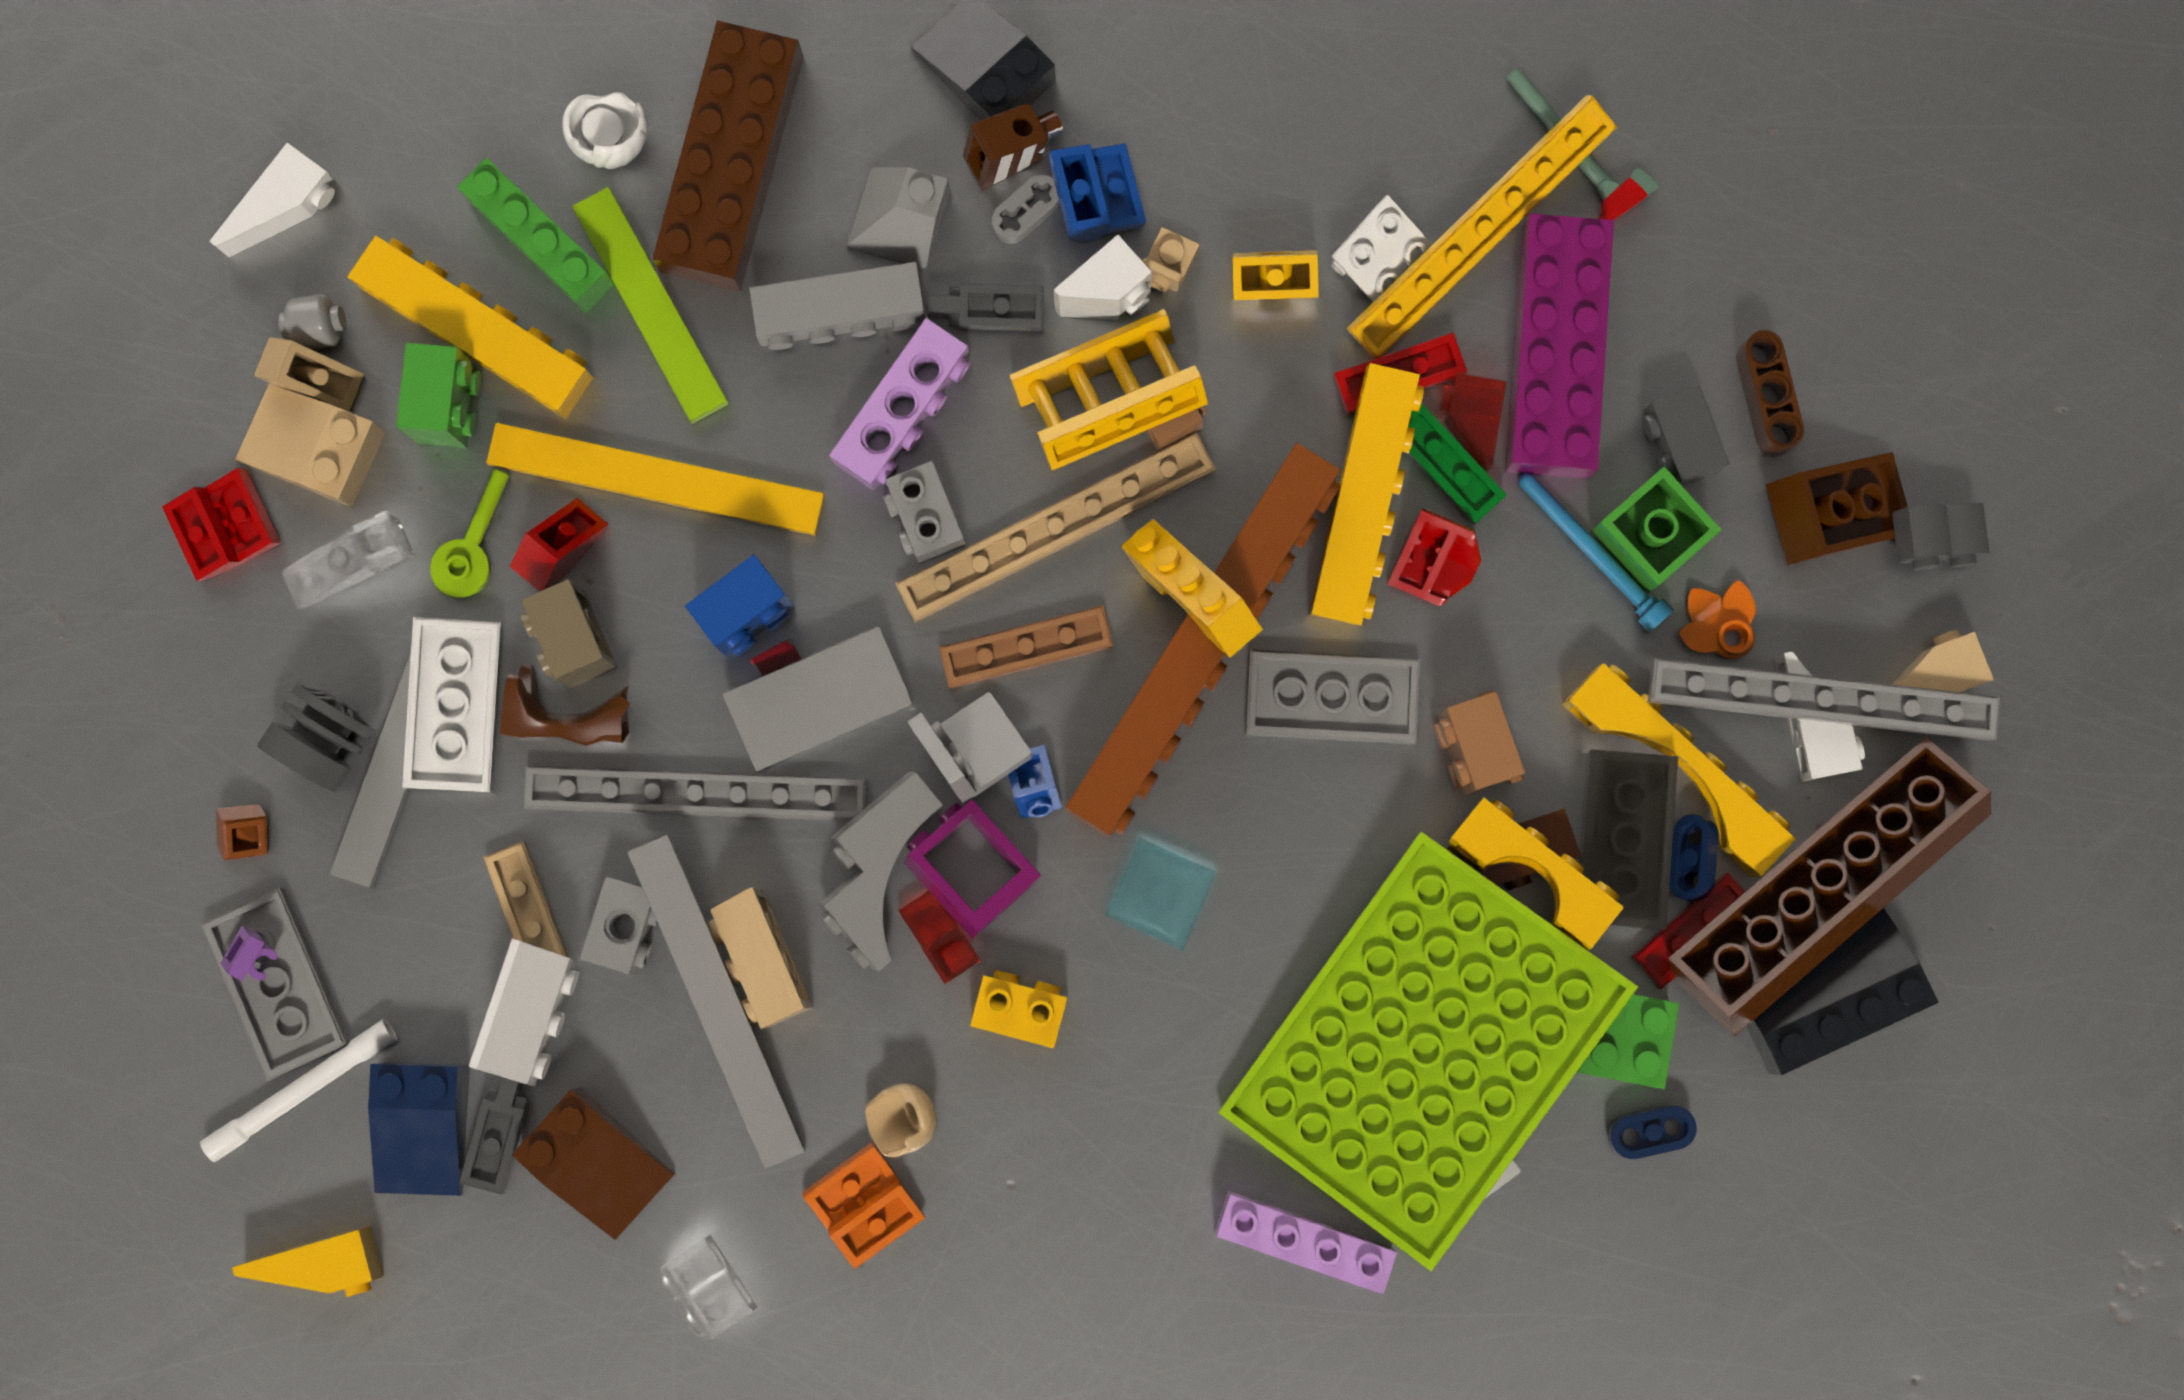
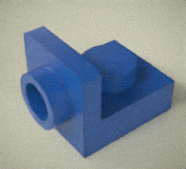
[1008,745,1062,818]

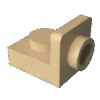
[1142,227,1200,293]

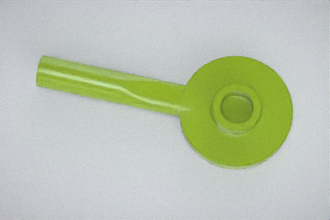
[430,469,510,599]

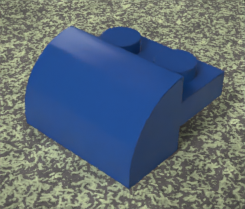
[1048,143,1146,242]

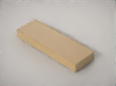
[483,841,569,958]

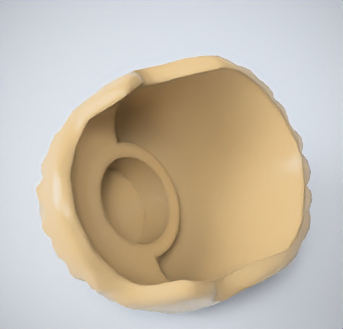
[865,1084,937,1157]

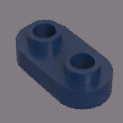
[1669,814,1719,901]
[1608,1105,1697,1159]

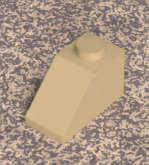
[254,337,364,412]

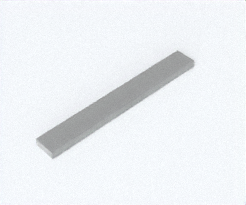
[1648,658,2000,741]
[524,766,868,821]
[627,834,805,1170]

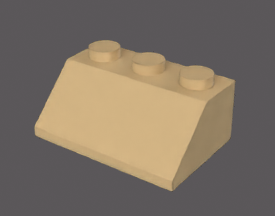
[708,887,813,1029]

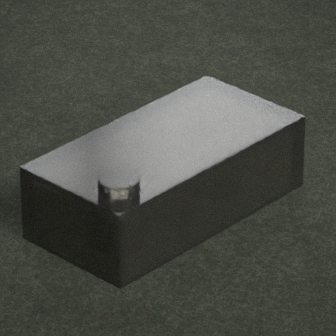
[1579,749,1678,930]

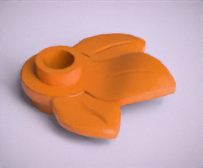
[1678,580,1756,660]

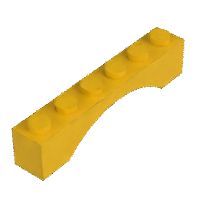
[1562,663,1796,878]

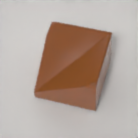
[216,804,268,860]

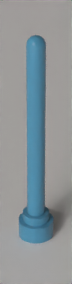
[1518,473,1674,633]

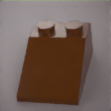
[1765,452,1908,566]
[512,1087,675,1240]

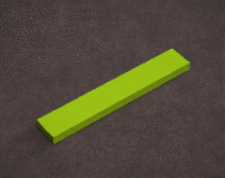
[572,187,729,424]

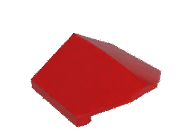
[1387,508,1481,606]

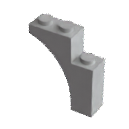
[818,772,943,972]

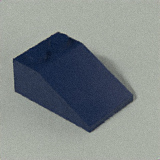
[368,1062,470,1196]

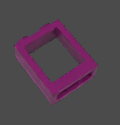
[904,799,1041,939]

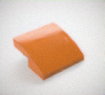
[802,1141,925,1269]

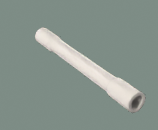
[200,1019,398,1162]

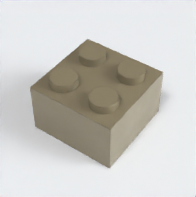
[520,579,618,688]

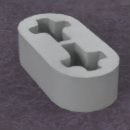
[992,175,1059,244]

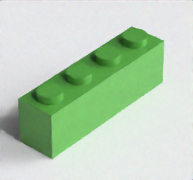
[457,157,615,314]

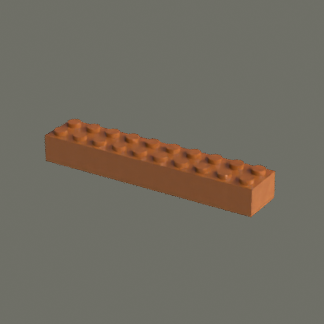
[1065,442,1341,840]

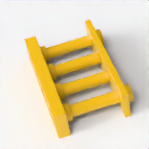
[1009,309,1208,471]

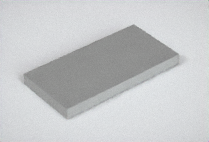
[722,626,913,772]
[1245,649,1420,745]
[201,888,350,1081]

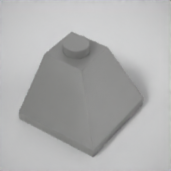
[846,167,951,271]

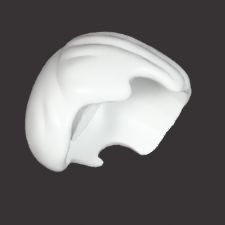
[562,92,648,169]

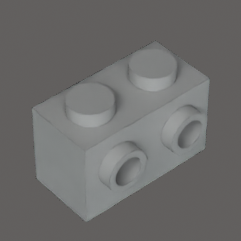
[882,461,966,564]

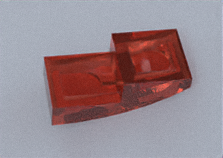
[898,890,981,984]

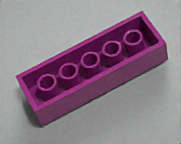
[1505,213,1614,479]

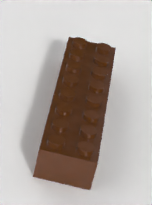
[1668,737,1992,1037]

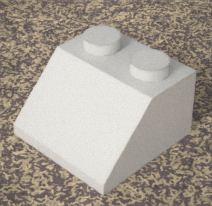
[1053,235,1152,321]

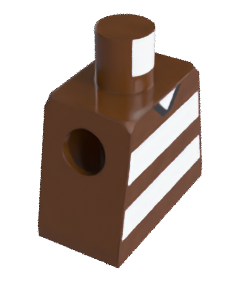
[963,104,1063,191]

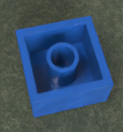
[685,554,795,657]

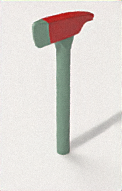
[1506,68,1659,221]

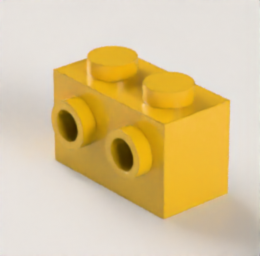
[970,969,1068,1048]

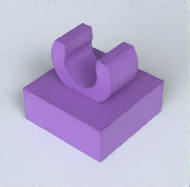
[220,926,278,981]

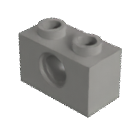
[579,876,658,975]

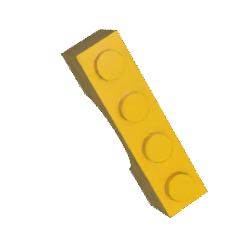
[1121,519,1263,658]
[1448,797,1624,951]

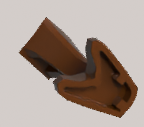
[499,663,630,746]

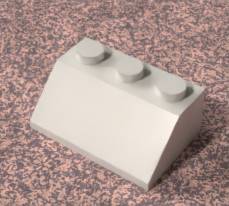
[468,939,579,1087]

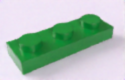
[1408,403,1507,525]

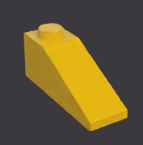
[232,1226,383,1297]

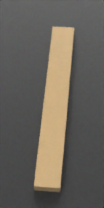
[895,432,1216,623]

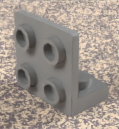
[907,692,1033,804]

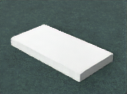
[402,617,501,792]

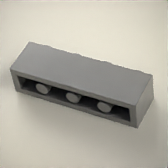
[749,262,926,350]

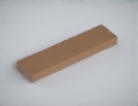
[939,605,1114,689]

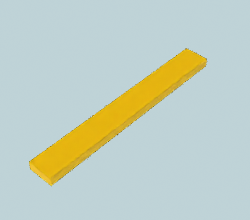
[1346,95,1617,359]
[486,423,825,536]

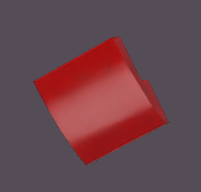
[162,468,281,582]

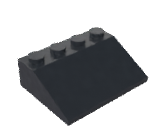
[1747,908,1939,1075]

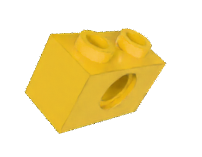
[1232,250,1319,300]

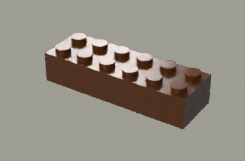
[652,20,804,292]

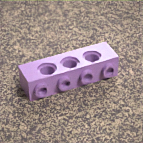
[829,318,971,491]
[1214,1191,1397,1295]

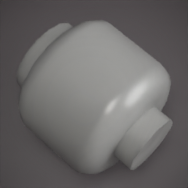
[279,294,347,351]

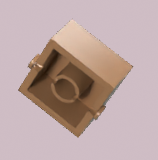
[1433,690,1525,796]

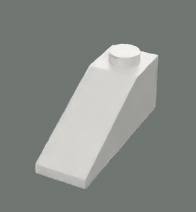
[209,143,338,257]
[1774,651,1865,782]

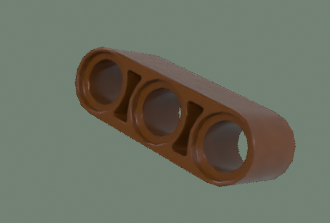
[1736,330,1804,457]

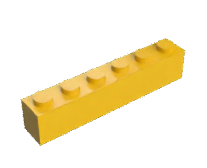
[347,235,593,419]
[1309,363,1424,626]

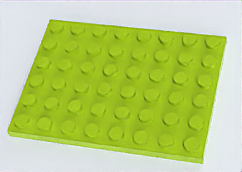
[1218,831,1638,1272]

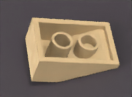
[235,384,386,508]

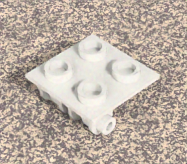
[1331,195,1432,302]

